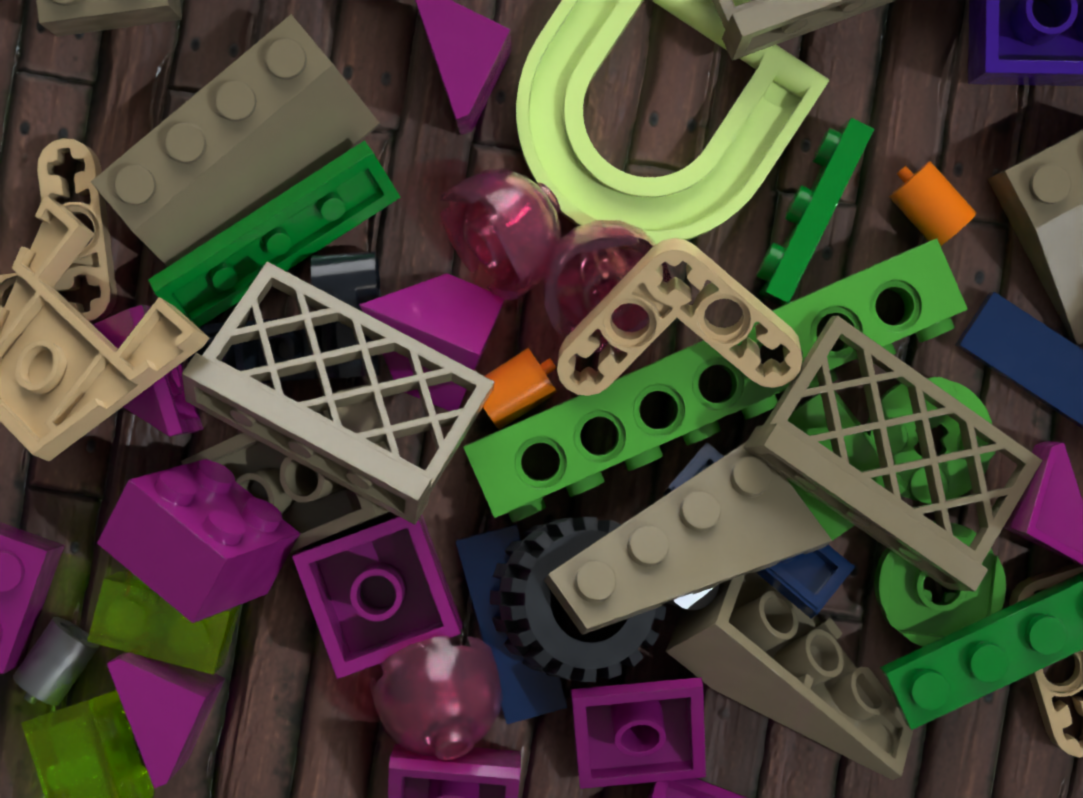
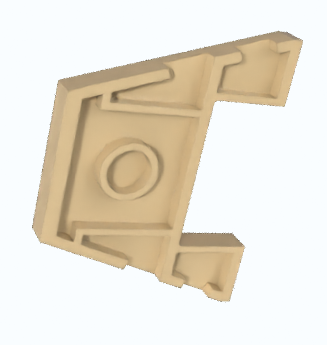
[0,195,210,461]

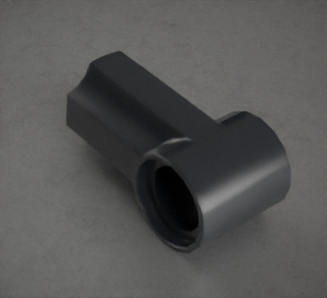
[311,251,381,379]

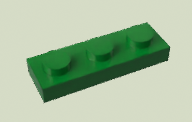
[756,117,874,306]

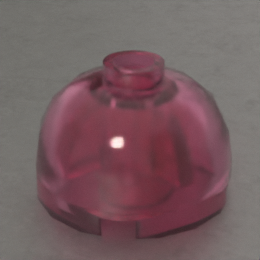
[440,168,562,301]
[543,220,672,352]
[369,636,503,760]

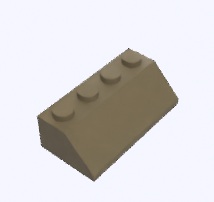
[91,14,381,267]

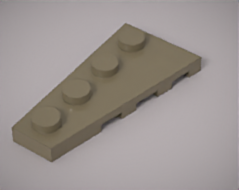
[544,441,832,635]

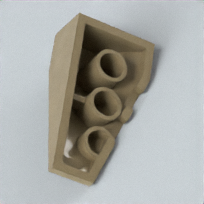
[666,572,914,780]

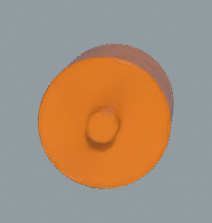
[889,161,977,246]
[483,348,558,430]

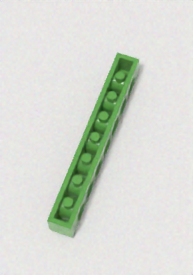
[463,238,968,523]

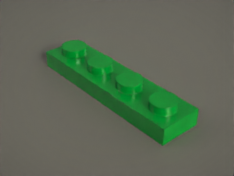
[148,140,401,328]
[880,572,1083,730]

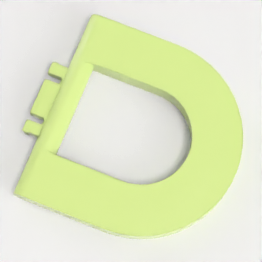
[516,0,830,246]

